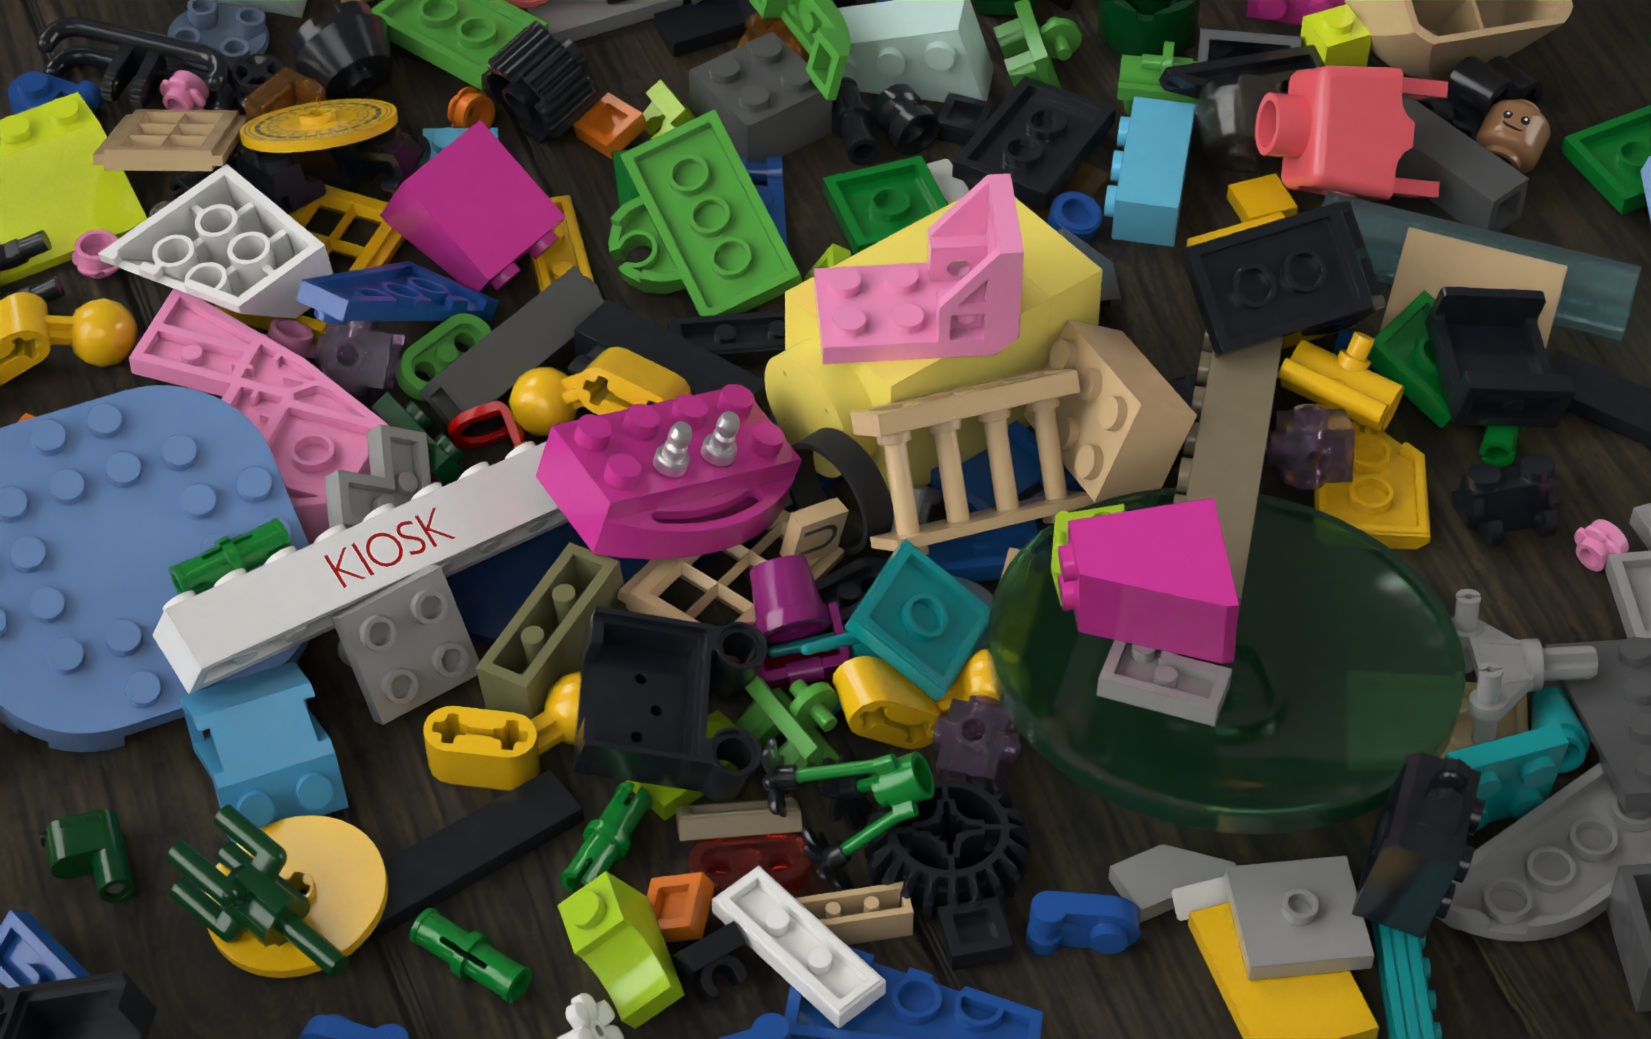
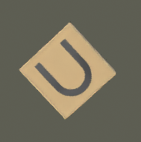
[779,497,849,561]

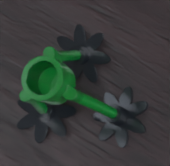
[761,738,935,892]

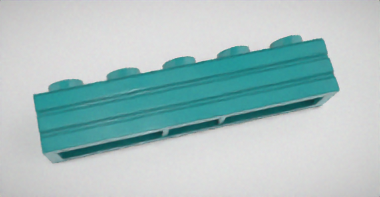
[1370,921,1442,1039]

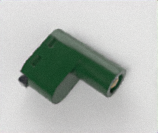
[39,809,136,903]

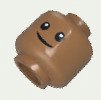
[1476,99,1551,174]

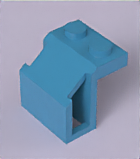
[179,661,349,843]

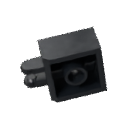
[1352,752,1485,939]

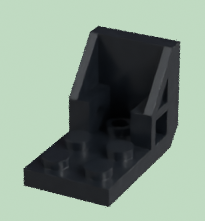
[1180,201,1386,358]

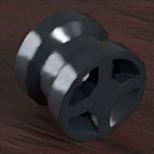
[232,54,287,118]

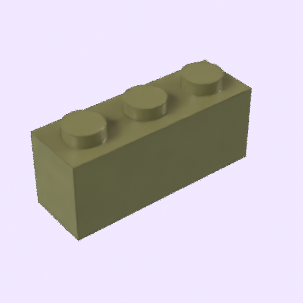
[476,542,626,720]

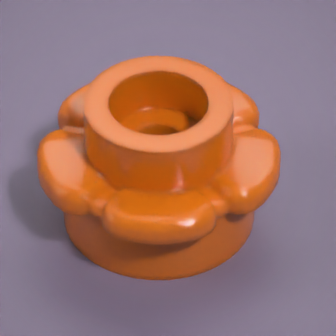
[447,86,495,129]

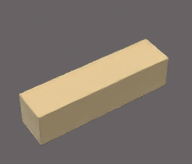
[760,882,914,958]

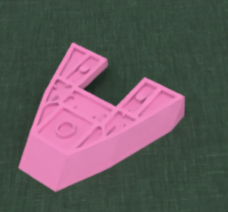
[129,288,443,545]

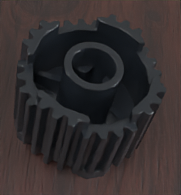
[481,21,603,144]

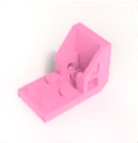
[814,173,1024,364]

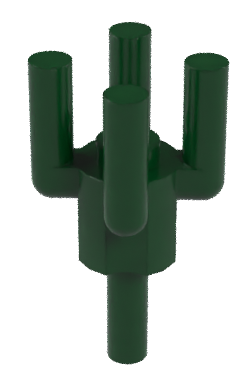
[167,804,349,977]

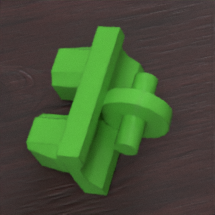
[993,0,1082,88]
[1117,41,1210,122]
[735,675,840,784]

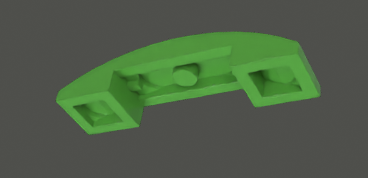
[749,0,851,100]

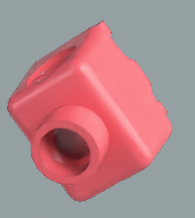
[1255,66,1448,202]

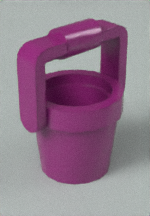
[747,555,849,686]

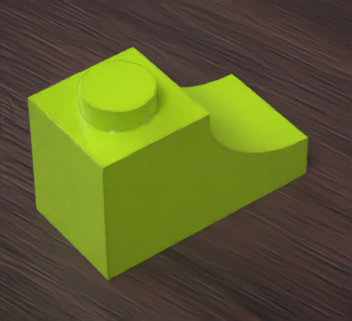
[557,871,685,1029]

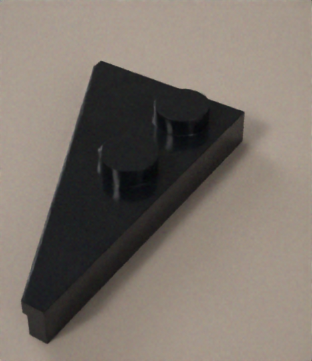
[1159,45,1325,114]

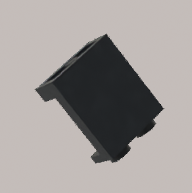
[1425,287,1576,428]

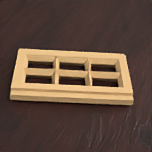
[93,109,250,171]
[617,509,845,663]

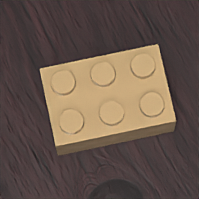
[1023,320,1197,510]

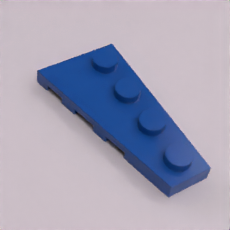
[296,261,499,325]
[785,947,1043,1039]

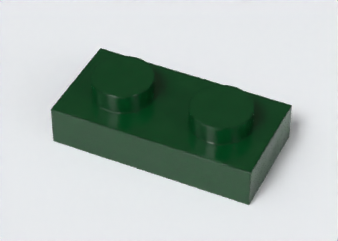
[372,392,465,485]

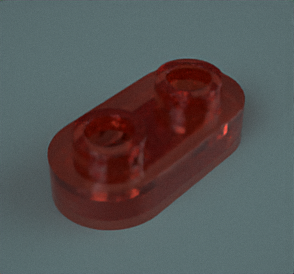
[688,832,811,899]

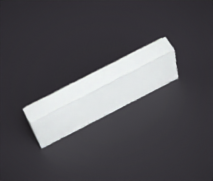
[712,866,886,1029]

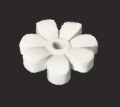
[557,993,624,1039]

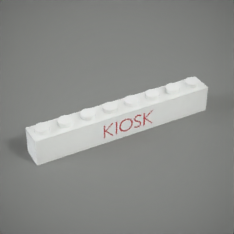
[153,441,569,694]

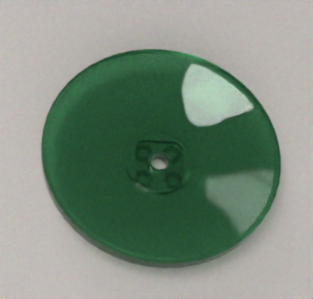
[987,488,1465,834]

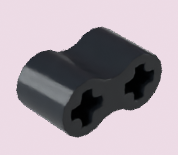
[1448,56,1544,119]

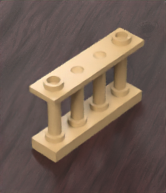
[850,368,1097,555]

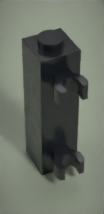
[568,299,770,418]

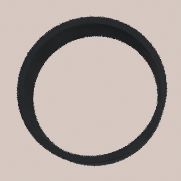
[789,427,893,555]

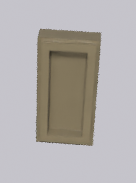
[676,797,802,841]

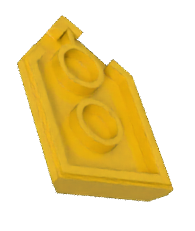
[1312,421,1431,550]

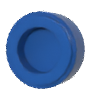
[1047,192,1103,243]

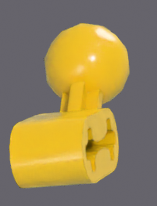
[0,292,138,386]
[509,347,692,437]
[832,649,1029,749]
[424,671,580,791]

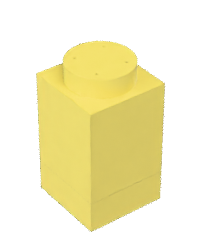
[764,197,1103,501]

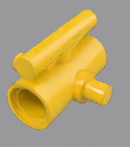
[1277,331,1404,440]

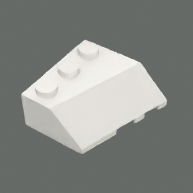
[98,164,334,318]

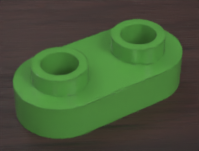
[396,313,492,401]

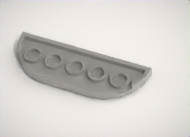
[1434,762,1651,942]

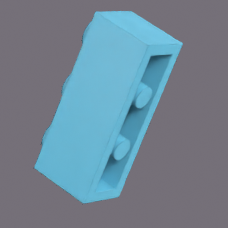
[1104,96,1196,247]

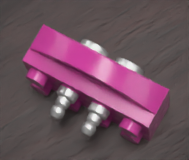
[536,384,802,559]

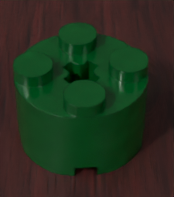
[1097,0,1200,57]

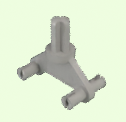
[1446,589,1598,745]

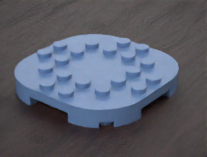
[0,385,313,752]

